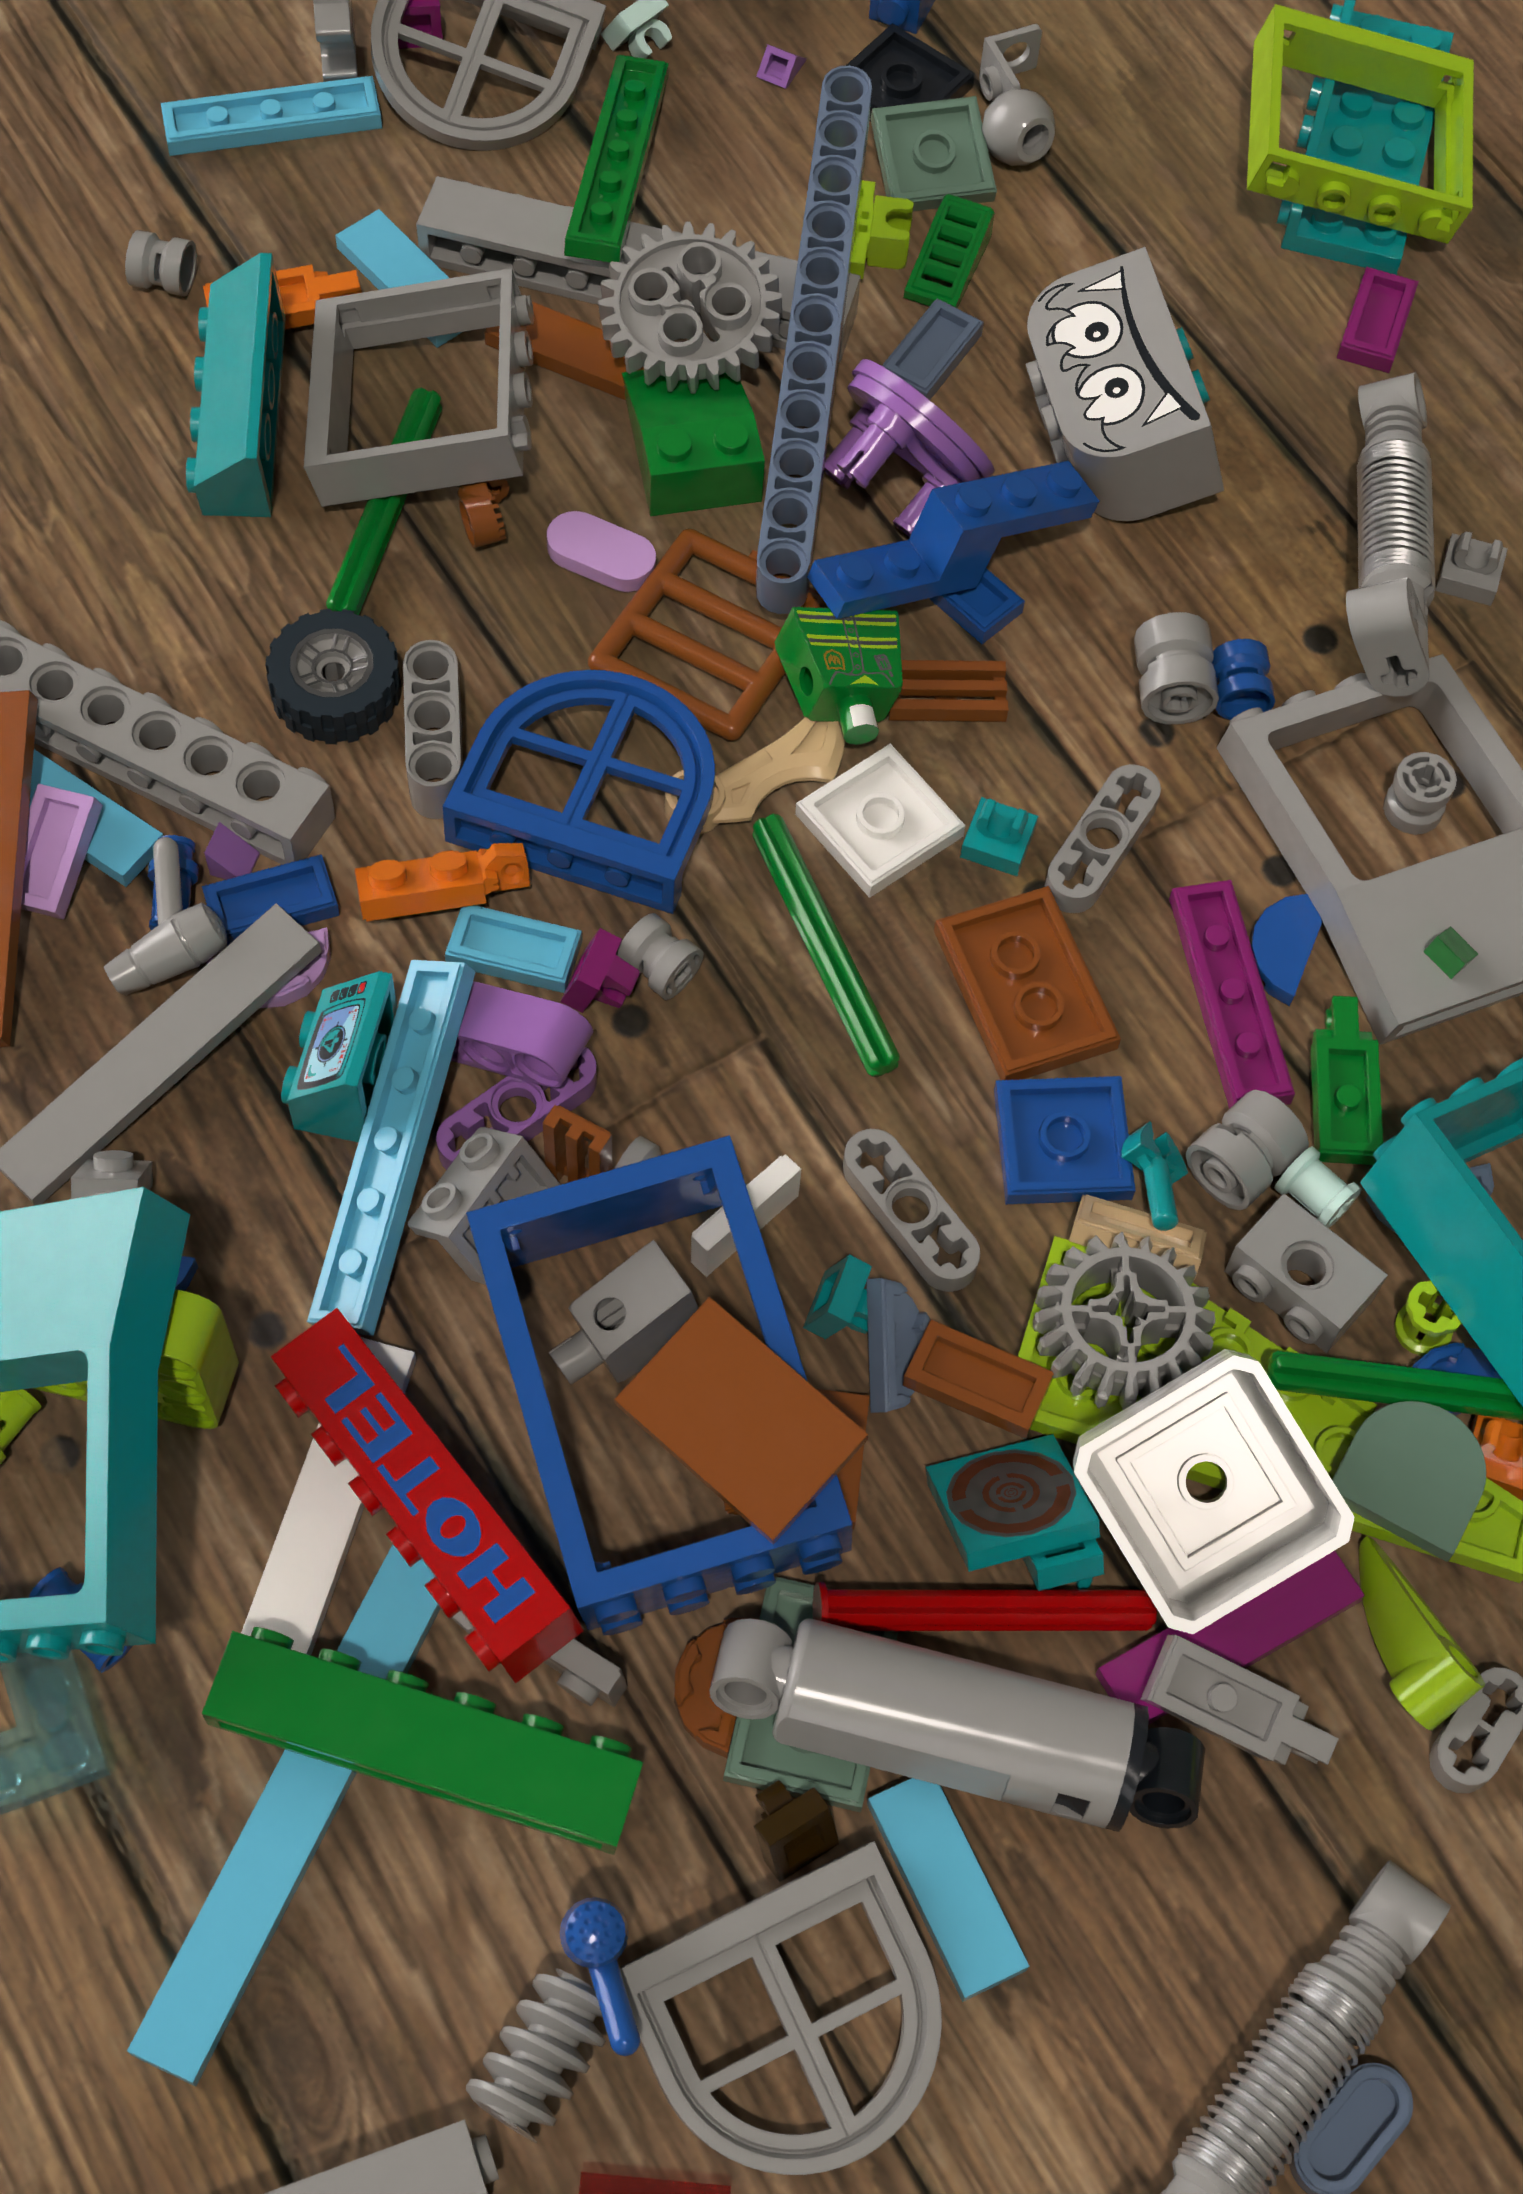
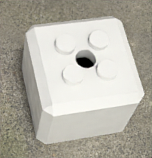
[1073,1349,1355,1634]

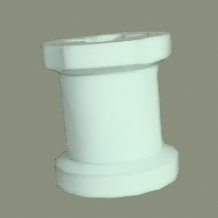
[1274,1146,1362,1228]

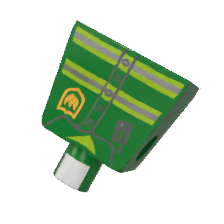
[774,607,903,745]

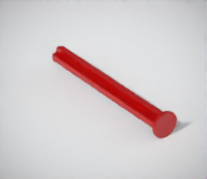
[812,1582,1157,1631]

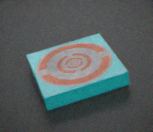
[926,1434,1100,1572]

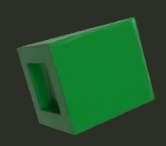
[1424,926,1478,979]

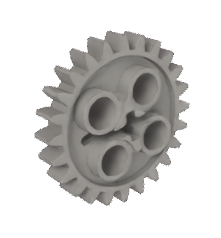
[598,221,782,393]

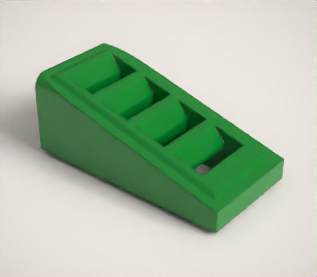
[903,194,995,308]

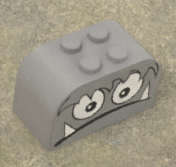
[1025,247,1224,521]

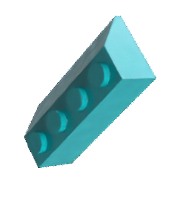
[186,253,286,517]

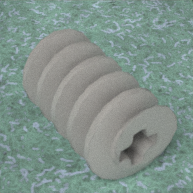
[466,1968,606,2143]

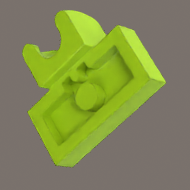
[850,180,914,279]

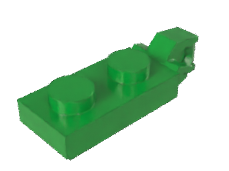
[1311,996,1383,1165]

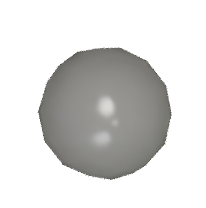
[982,89,1056,166]

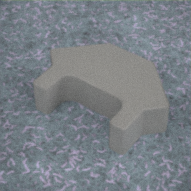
[313,0,358,82]

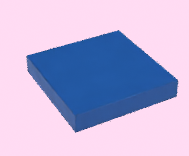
[994,1076,1136,1205]

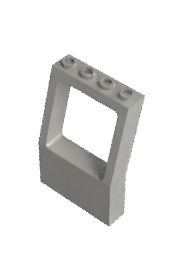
[1217,654,1523,1045]

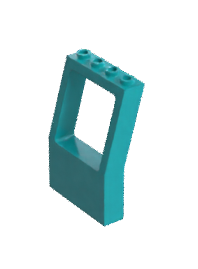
[0,1187,190,1663]

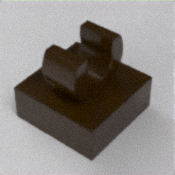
[754,1780,839,1882]

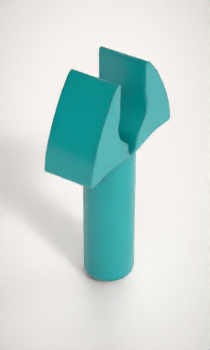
[1121,1121,1188,1231]

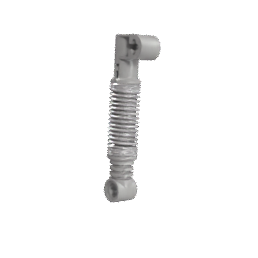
[1346,372,1436,697]
[1161,1860,1451,2194]

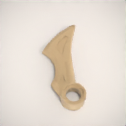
[664,717,845,834]

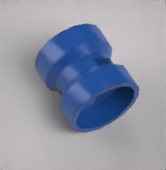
[1212,639,1275,720]

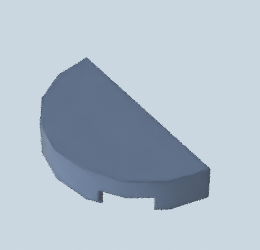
[867,1278,930,1413]

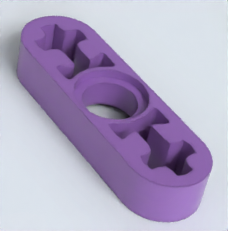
[436,1047,597,1170]

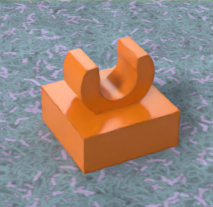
[1470,1415,1523,1500]

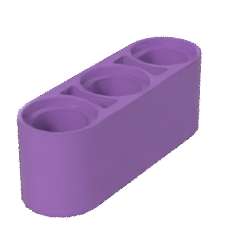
[451,981,593,1088]

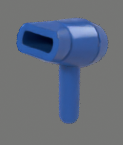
[560,1897,640,2056]

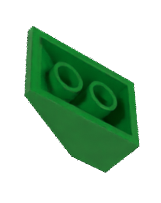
[622,370,765,517]

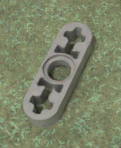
[1045,764,1161,913]
[843,1129,980,1292]

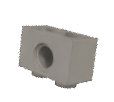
[1224,1193,1388,1353]

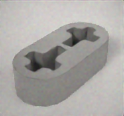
[1429,1667,1523,1793]

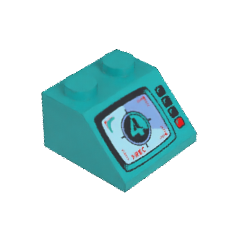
[281,971,397,1142]

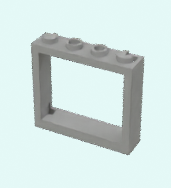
[304,268,534,507]

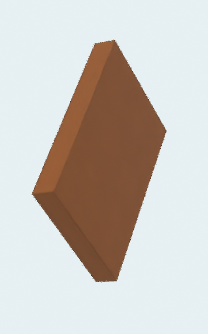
[934,886,1121,1080]
[614,1297,868,1545]

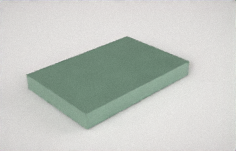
[723,1577,898,1812]

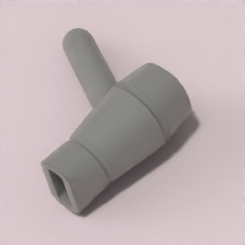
[104,837,227,996]

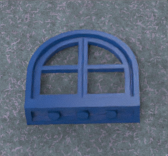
[442,670,715,914]

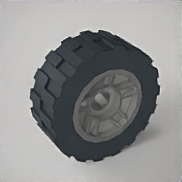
[265,609,401,745]

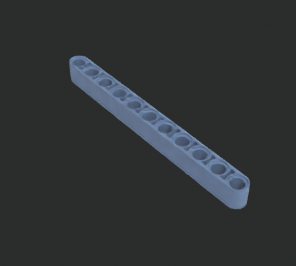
[756,65,872,614]

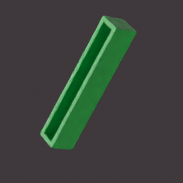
[202,1627,643,1855]

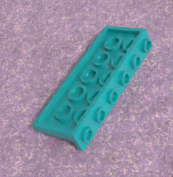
[1276,0,1454,275]

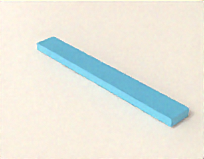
[127,1544,441,2087]

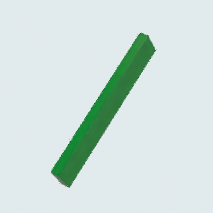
[564,55,669,262]

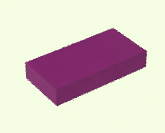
[1337,266,1419,373]

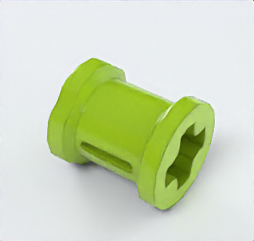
[1394,1280,1462,1356]

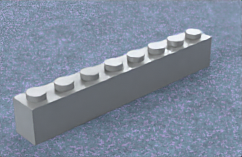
[416,176,861,363]

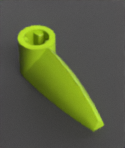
[1359,1536,1485,1731]

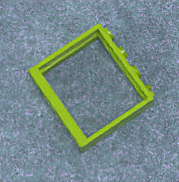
[1247,4,1474,244]

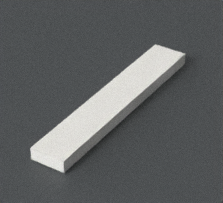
[241,1337,416,1656]

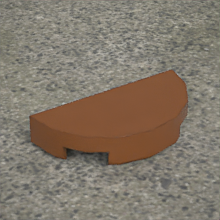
[674,1618,759,1758]

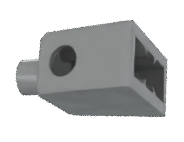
[549,1240,698,1385]

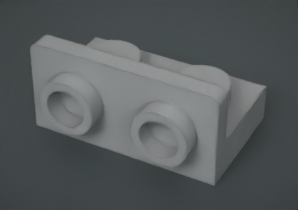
[408,1127,561,1285]

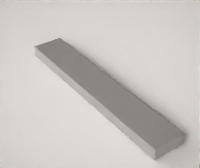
[0,903,322,1205]

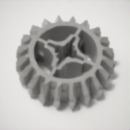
[1033,1231,1215,1410]

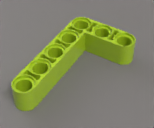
[33,1290,239,1429]

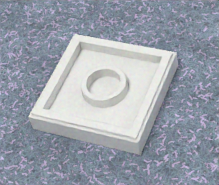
[795,743,966,898]

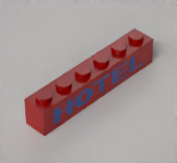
[270,1308,584,1684]

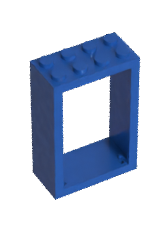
[466,1135,853,1635]

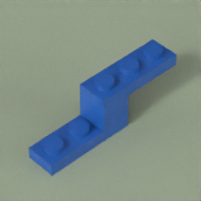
[807,461,1100,619]

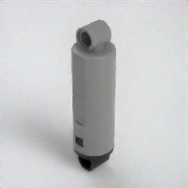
[709,1618,1205,1832]

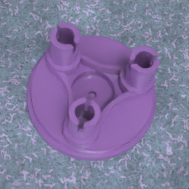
[824,359,995,538]

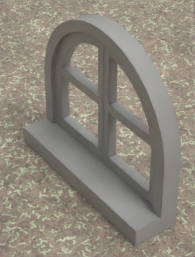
[371,0,606,151]
[619,1841,942,2175]

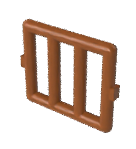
[588,528,829,741]

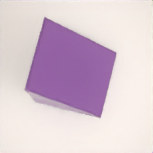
[756,44,807,89]
[204,822,260,880]

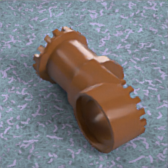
[458,478,510,549]

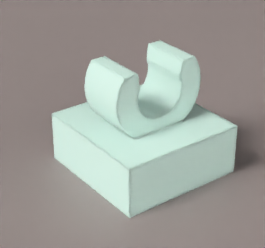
[601,0,672,59]

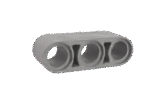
[403,640,463,819]

